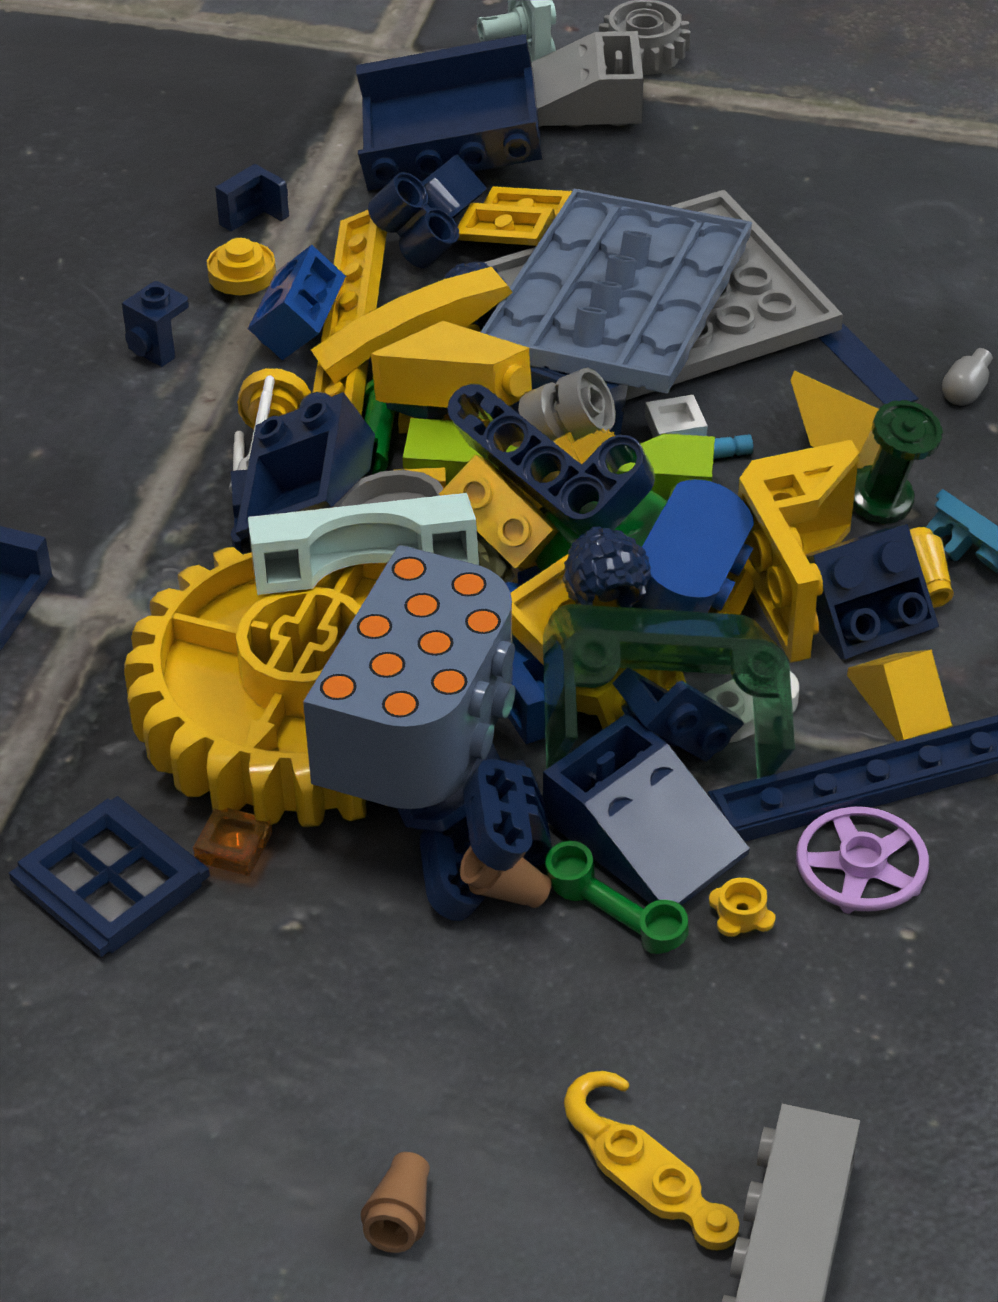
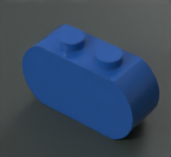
[631,479,754,631]

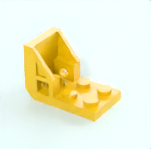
[738,440,859,663]

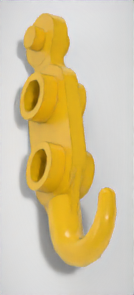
[564,1071,740,1251]

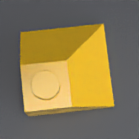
[790,371,880,469]

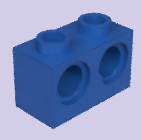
[248,245,346,360]

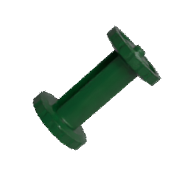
[853,400,943,524]

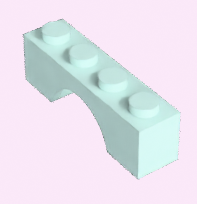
[248,493,479,595]

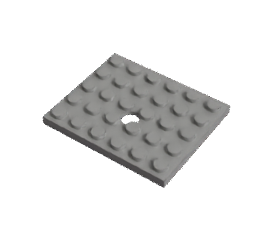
[484,189,843,400]

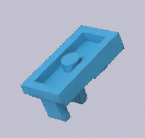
[926,489,998,573]

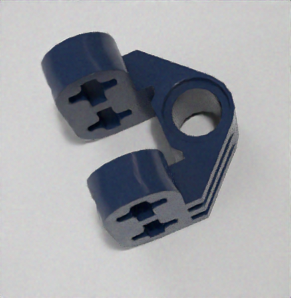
[420,759,552,921]

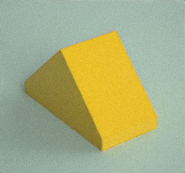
[847,649,952,741]

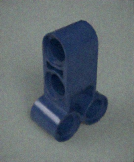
[368,154,487,268]

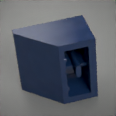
[805,524,939,660]

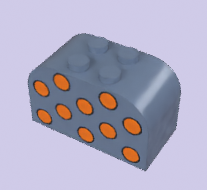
[303,545,515,809]

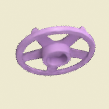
[796,807,929,914]

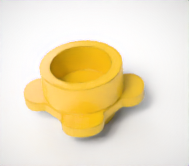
[709,878,776,937]

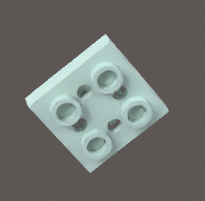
[477,0,556,62]

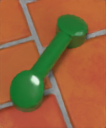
[545,841,689,954]

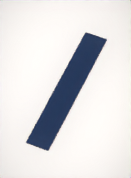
[818,323,919,404]

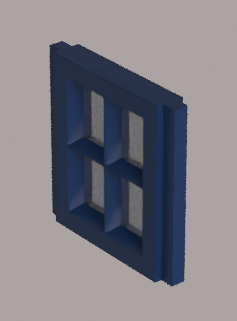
[9,796,210,957]

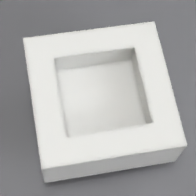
[645,395,707,438]

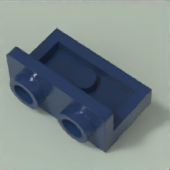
[612,667,744,762]

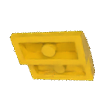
[458,186,572,246]

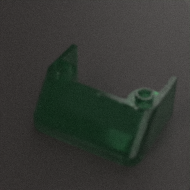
[543,604,795,778]

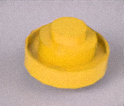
[206,238,276,295]
[237,368,311,430]

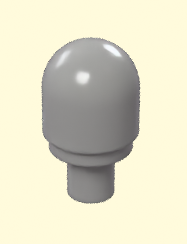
[942,348,993,406]

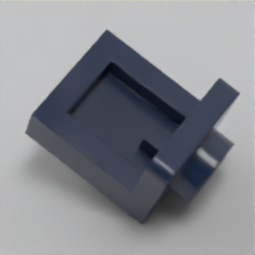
[215,164,289,232]
[122,281,189,367]

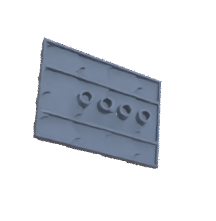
[481,188,752,394]

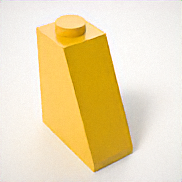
[371,321,532,408]

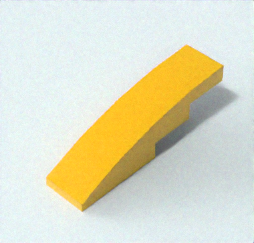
[311,267,513,384]

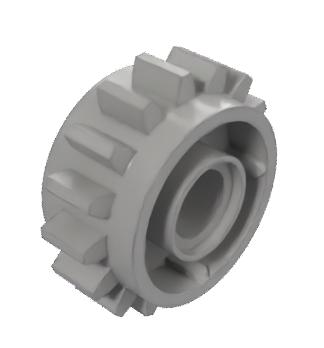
[599,0,691,75]

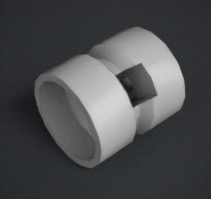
[518,367,616,441]

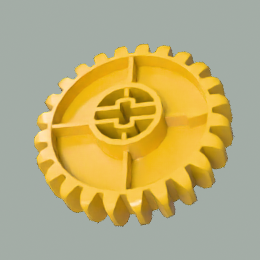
[124,547,387,827]

